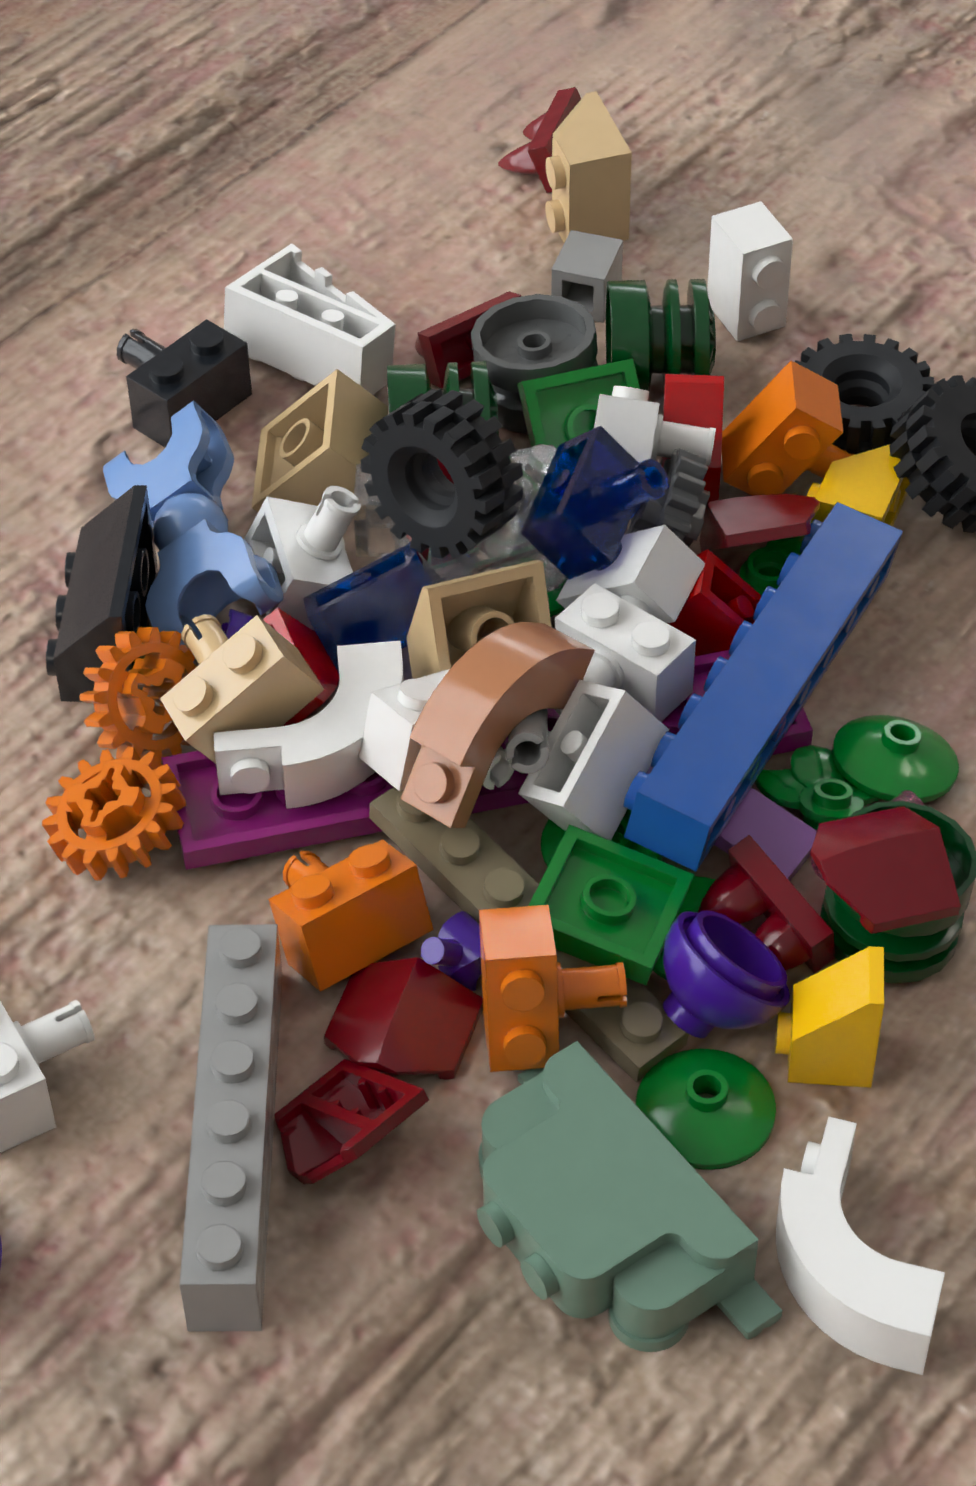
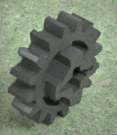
[626,448,710,547]

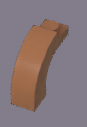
[401,622,595,828]

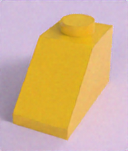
[807,444,910,526]
[775,946,884,1088]

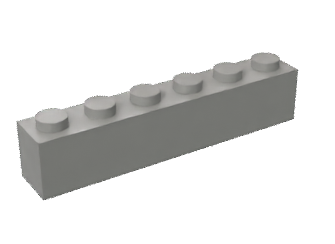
[180,924,283,1331]

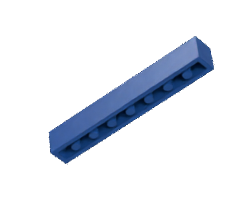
[623,502,903,872]

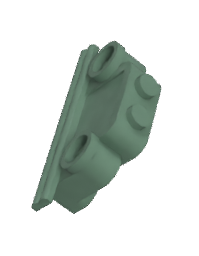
[477,1041,783,1352]

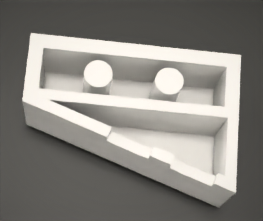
[224,243,396,395]

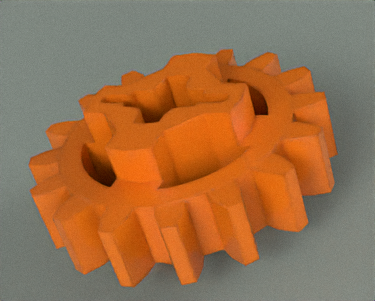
[80,627,197,762]
[42,746,186,881]

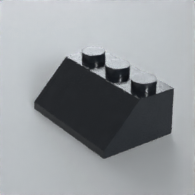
[46,485,159,702]

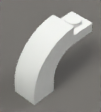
[213,641,404,809]
[776,1116,945,1375]

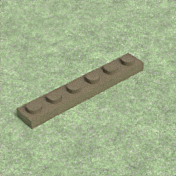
[369,787,689,1083]

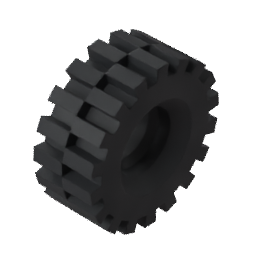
[795,334,935,455]
[889,375,976,533]
[360,389,524,559]

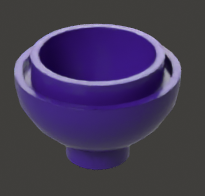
[663,911,790,1038]

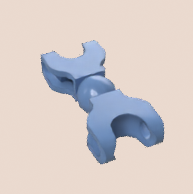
[103,400,284,663]

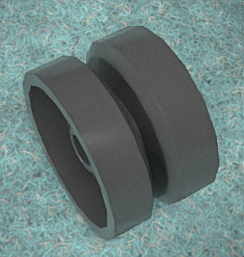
[471,294,598,433]

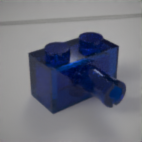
[520,426,669,580]
[303,542,435,673]

